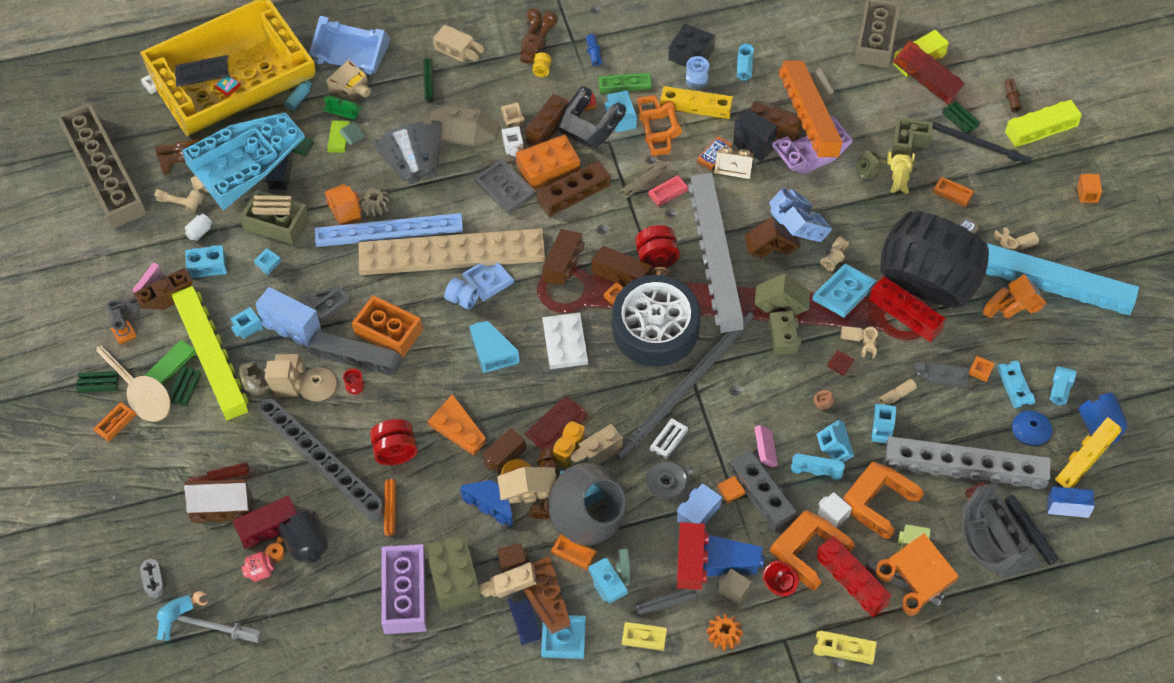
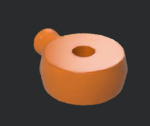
[265,537,285,562]

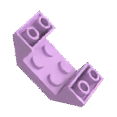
[772,115,852,174]

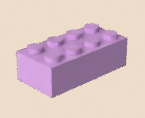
[382,544,427,634]

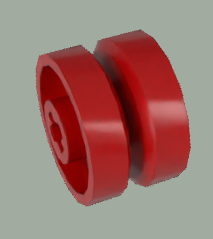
[635,225,680,270]
[369,419,418,466]

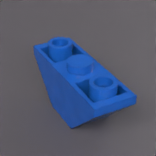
[460,480,513,527]

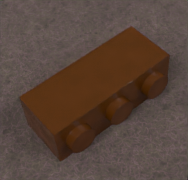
[525,94,568,146]
[542,229,585,286]
[592,246,652,286]

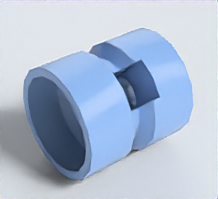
[686,56,709,90]
[445,277,480,310]

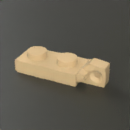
[479,563,536,598]

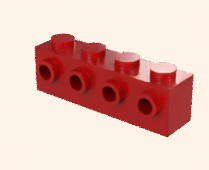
[816,536,891,617]

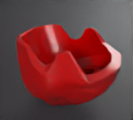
[763,561,800,596]

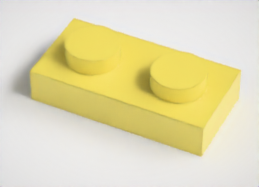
[622,622,667,651]

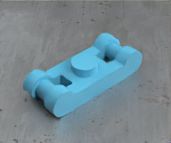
[998,360,1035,408]
[791,454,845,481]

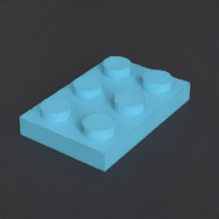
[812,264,876,317]

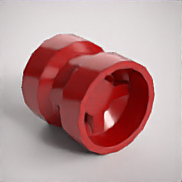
[343,368,365,395]

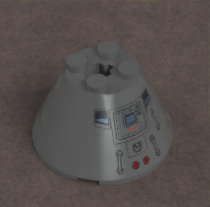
[373,120,443,184]

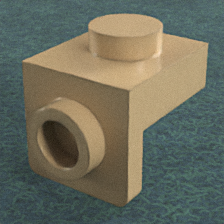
[501,102,525,128]

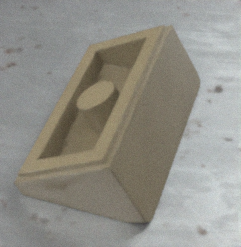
[810,68,834,103]

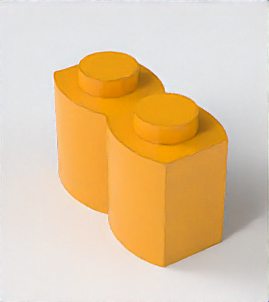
[553,421,585,469]

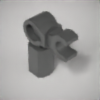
[107,297,139,330]

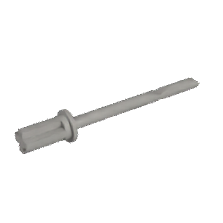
[176,615,262,643]

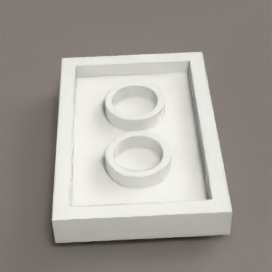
[542,313,588,369]

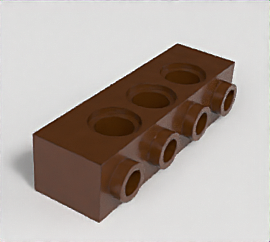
[537,161,610,217]

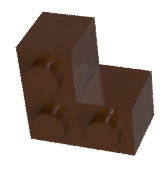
[744,217,800,259]

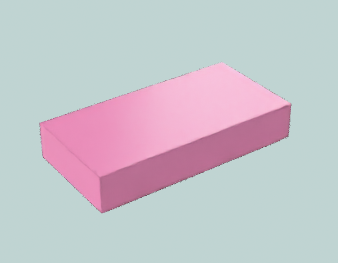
[755,425,778,468]

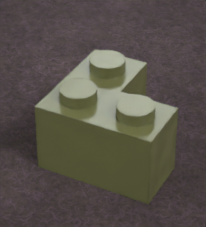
[891,117,933,159]
[755,273,810,316]

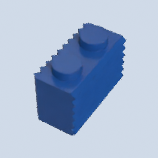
[1047,486,1094,518]

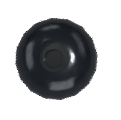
[278,511,328,563]

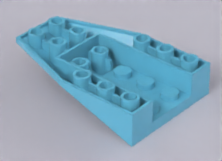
[183,112,305,210]

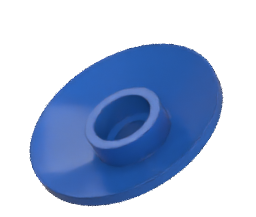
[1012,411,1052,446]

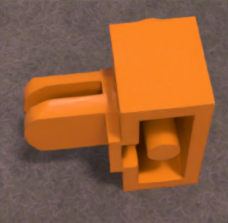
[999,274,1047,318]

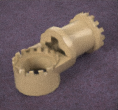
[820,236,850,272]

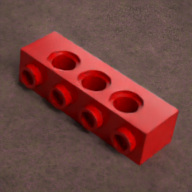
[870,276,946,343]

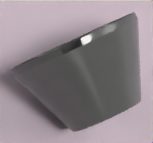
[548,463,627,545]

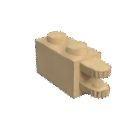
[433,25,484,62]
[570,424,623,466]

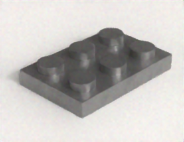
[474,159,536,215]

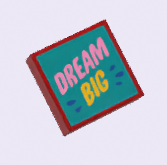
[215,76,241,97]

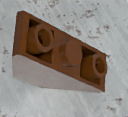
[133,268,193,310]

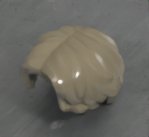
[239,361,271,395]

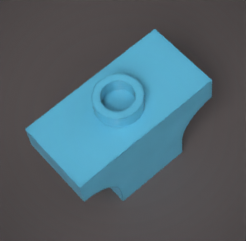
[871,404,896,443]
[817,420,854,462]
[588,557,628,604]

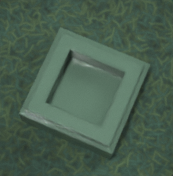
[339,122,365,145]

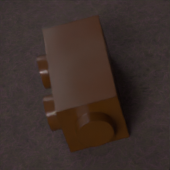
[483,428,526,474]

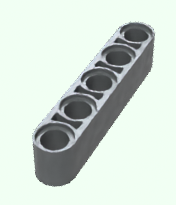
[307,332,402,376]

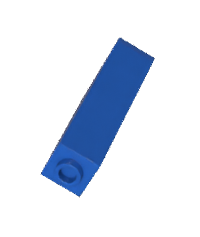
[703,535,765,576]

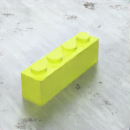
[1005,100,1082,148]

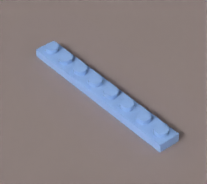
[315,213,463,247]

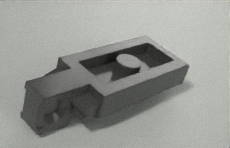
[913,362,969,388]

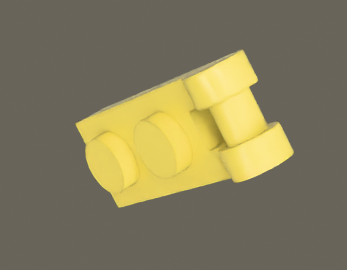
[814,631,876,665]

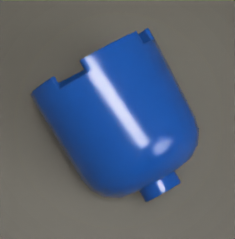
[1078,393,1128,444]

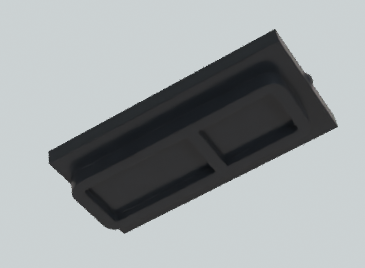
[175,55,230,87]

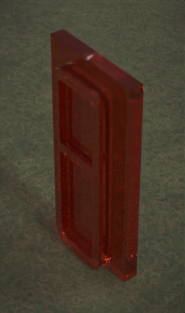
[524,396,588,451]

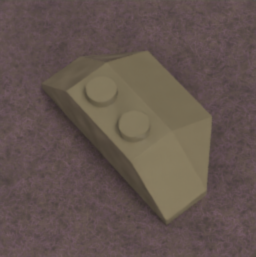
[428,105,499,146]

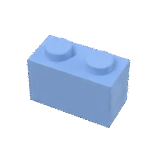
[677,483,722,524]

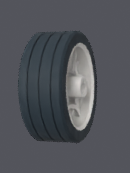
[612,275,701,367]

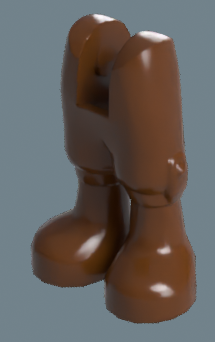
[154,139,203,175]

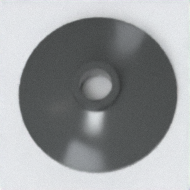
[646,462,686,498]

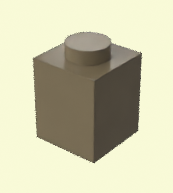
[718,569,752,606]

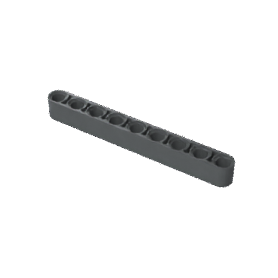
[259,398,384,521]

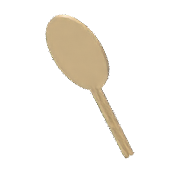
[96,345,171,422]

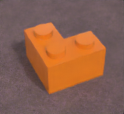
[325,184,362,225]

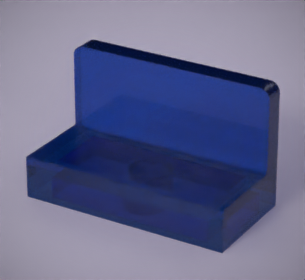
[507,598,541,645]

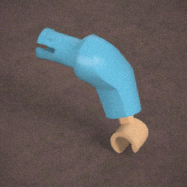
[157,591,208,641]

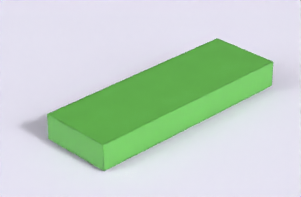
[598,73,652,94]
[144,340,196,385]

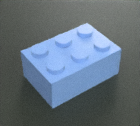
[255,287,321,347]

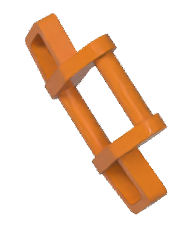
[637,95,683,156]

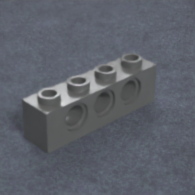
[729,450,796,532]

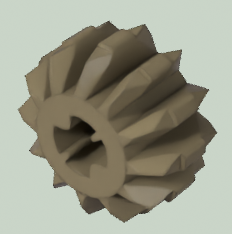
[359,186,391,218]

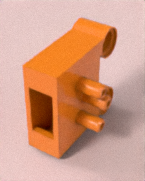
[876,533,959,616]

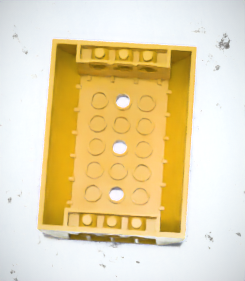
[141,0,315,137]

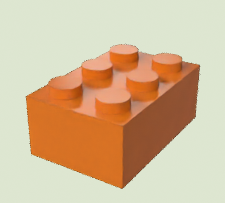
[516,134,580,190]
[352,295,423,359]

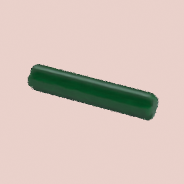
[423,58,434,102]

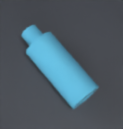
[284,81,312,111]

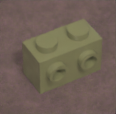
[768,311,801,356]

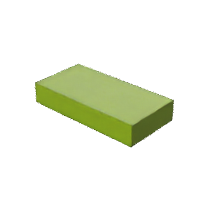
[327,121,350,153]

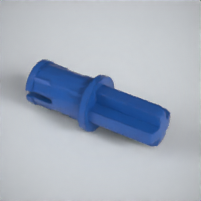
[586,33,603,66]

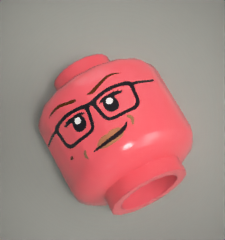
[242,552,275,582]

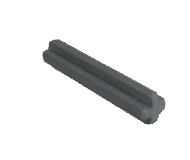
[636,589,696,616]

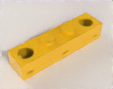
[660,86,733,119]
[1055,417,1122,489]

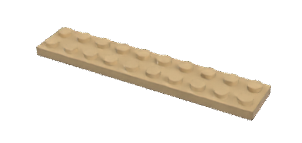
[359,228,545,275]

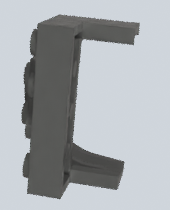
[960,483,1040,578]

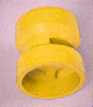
[532,53,552,77]

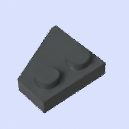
[299,286,351,323]

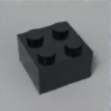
[668,23,715,67]
[733,109,777,162]

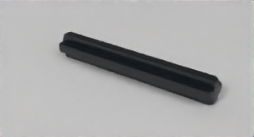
[1004,495,1058,565]

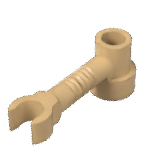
[154,189,204,213]

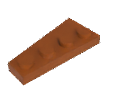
[522,555,570,635]

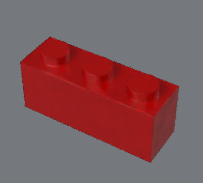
[677,522,709,590]

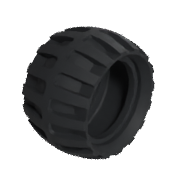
[880,211,989,308]

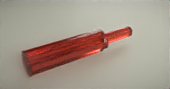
[188,462,250,482]

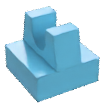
[254,248,282,275]

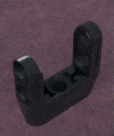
[556,86,626,149]

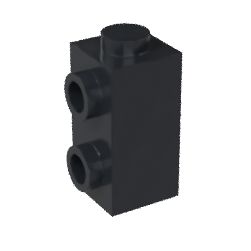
[265,153,292,190]

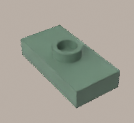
[616,549,630,586]

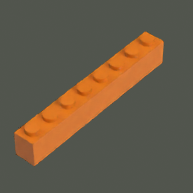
[779,61,843,157]

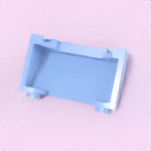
[309,16,391,76]

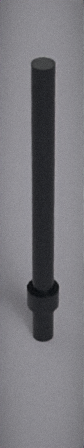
[930,121,1032,164]

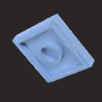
[462,263,514,301]

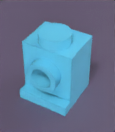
[231,307,263,339]

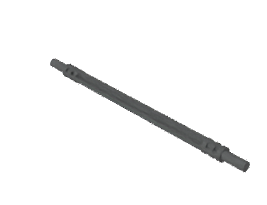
[616,312,754,460]

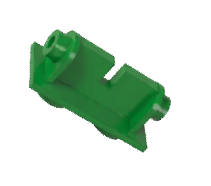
[323,95,362,120]

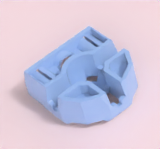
[769,187,832,242]

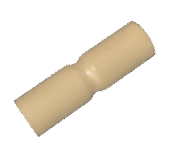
[878,379,917,405]

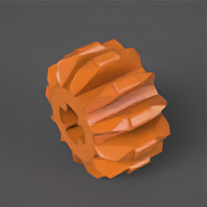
[707,614,743,651]

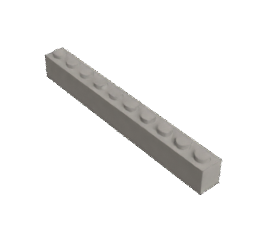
[688,173,743,333]

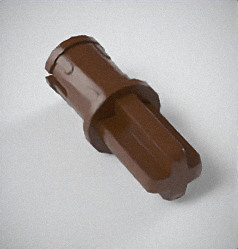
[1004,78,1022,112]

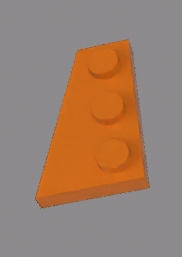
[428,394,486,456]

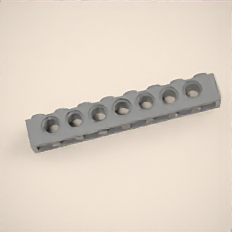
[884,436,1050,489]

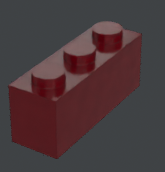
[232,495,298,549]

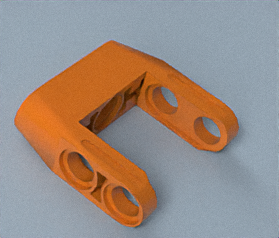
[842,461,924,539]
[769,510,855,590]

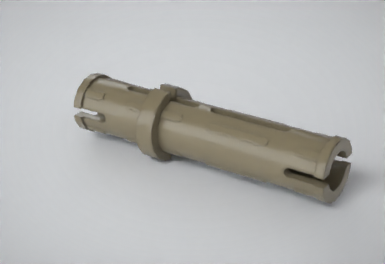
[620,160,667,199]

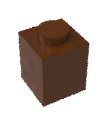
[497,543,529,573]

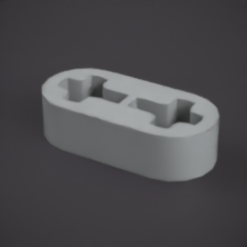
[140,559,165,598]

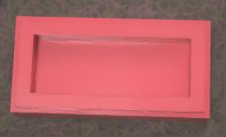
[648,175,688,207]

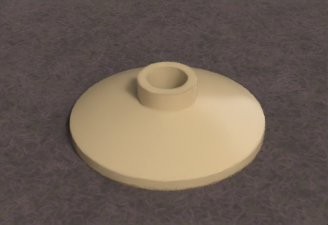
[299,367,337,402]

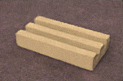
[252,195,292,215]

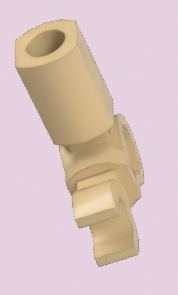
[994,227,1039,252]
[840,326,878,359]

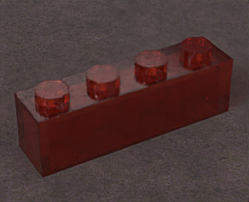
[892,40,965,105]

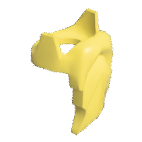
[887,152,915,194]

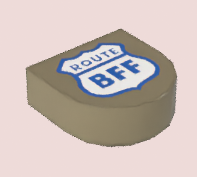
[958,216,978,234]

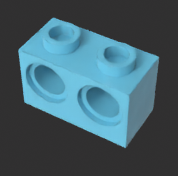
[185,245,227,279]

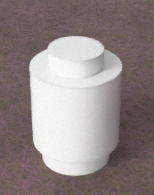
[185,214,212,241]

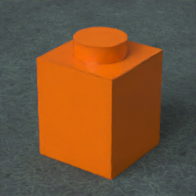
[1077,173,1102,203]

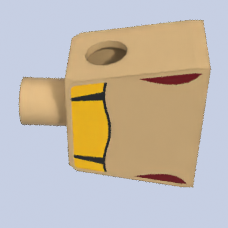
[327,60,371,101]

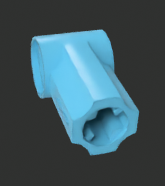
[737,44,754,81]
[1049,365,1077,405]

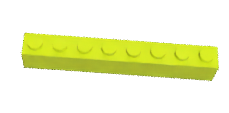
[171,286,249,421]

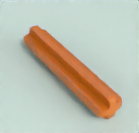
[384,479,396,536]

